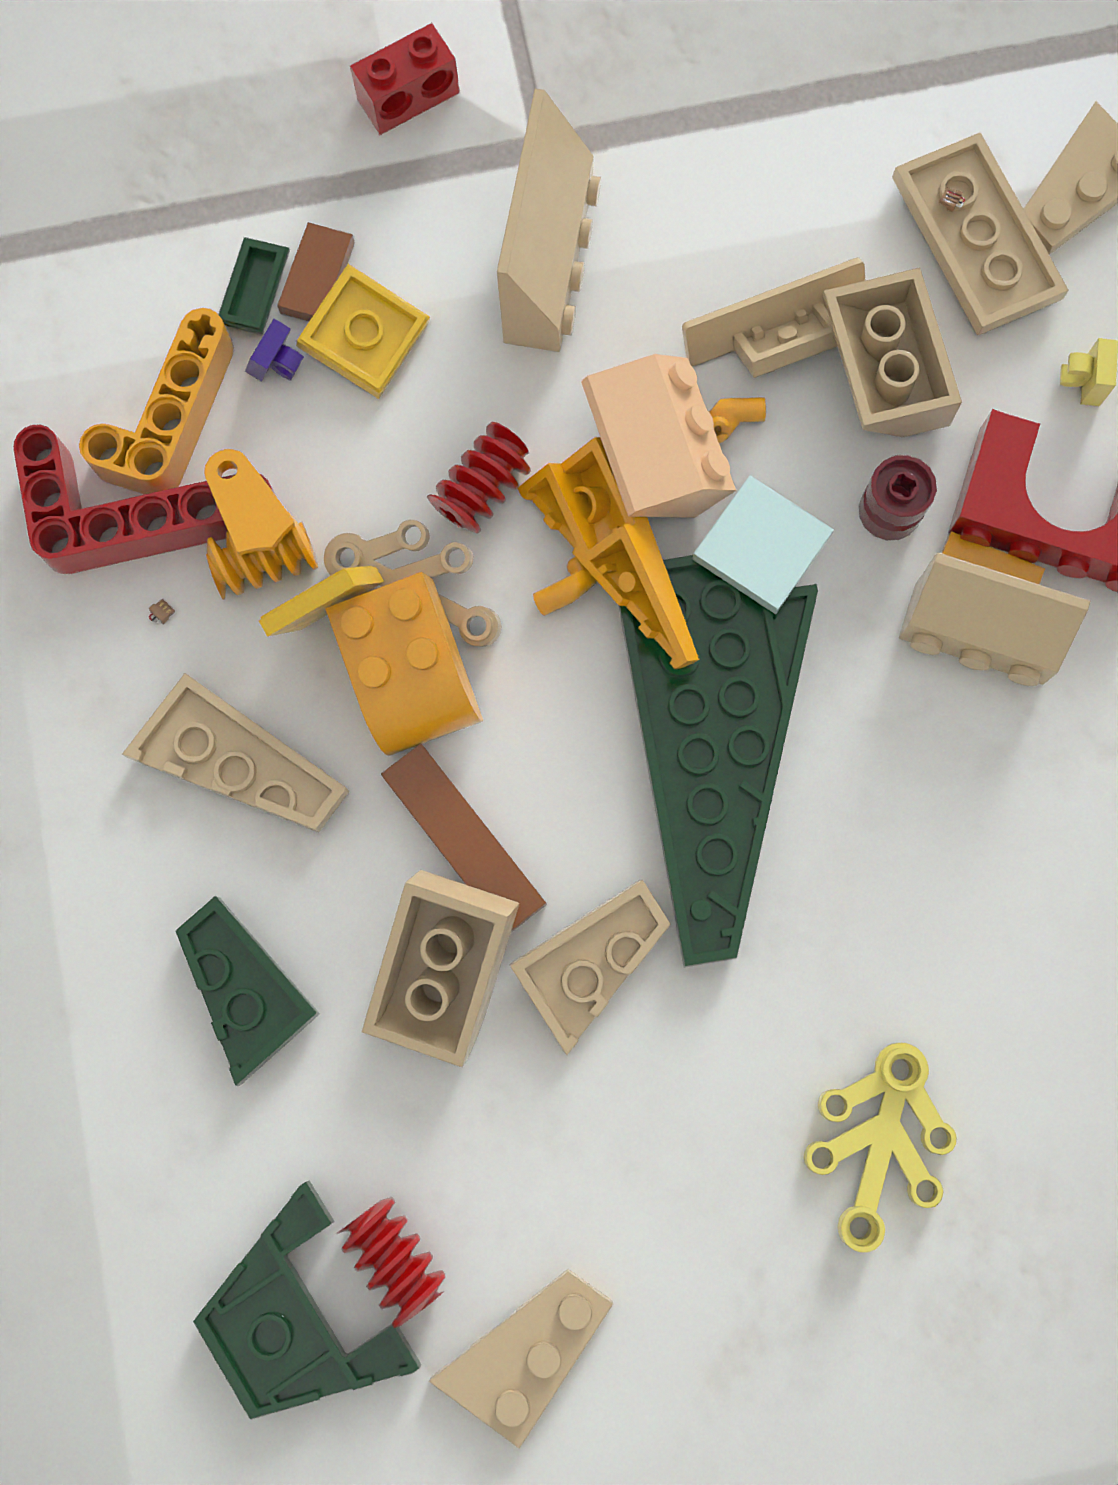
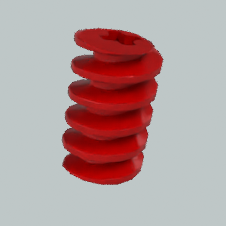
[426,421,531,534]
[335,1197,445,1329]

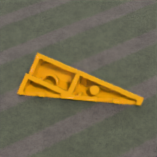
[517,437,699,669]

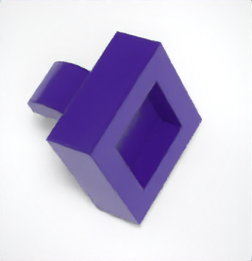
[245,318,304,382]

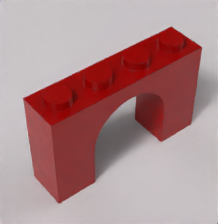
[948,409,1118,592]

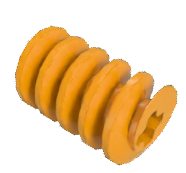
[206,511,319,600]

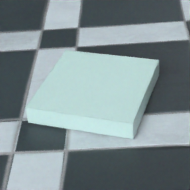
[692,475,834,614]

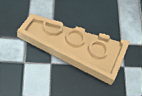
[122,673,350,833]

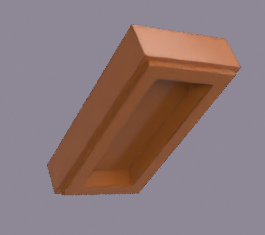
[277,222,355,321]

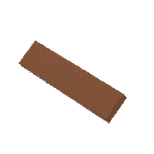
[381,743,547,933]

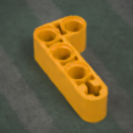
[79,308,234,495]

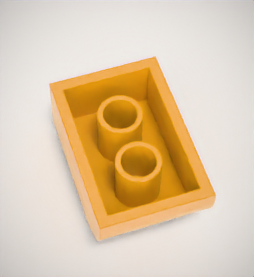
[325,572,483,756]

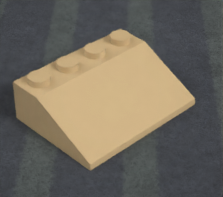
[497,88,601,352]

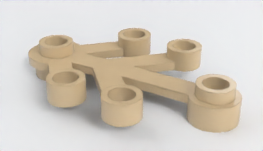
[324,520,501,647]

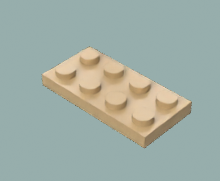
[892,132,1069,336]

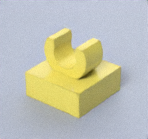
[1060,338,1118,406]

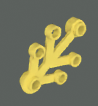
[804,1043,957,1253]

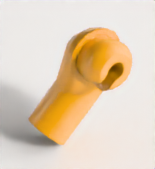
[709,397,766,443]
[533,557,597,616]

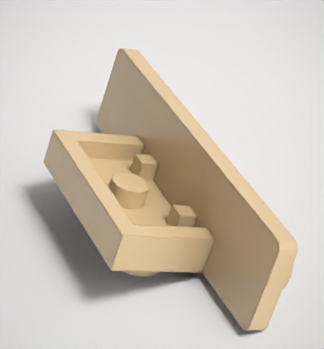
[682,257,865,378]

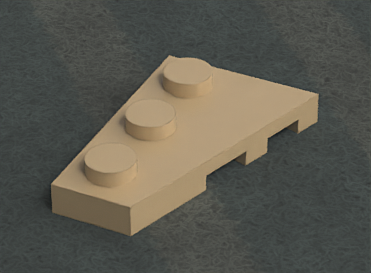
[509,880,671,1055]
[429,1269,613,1449]

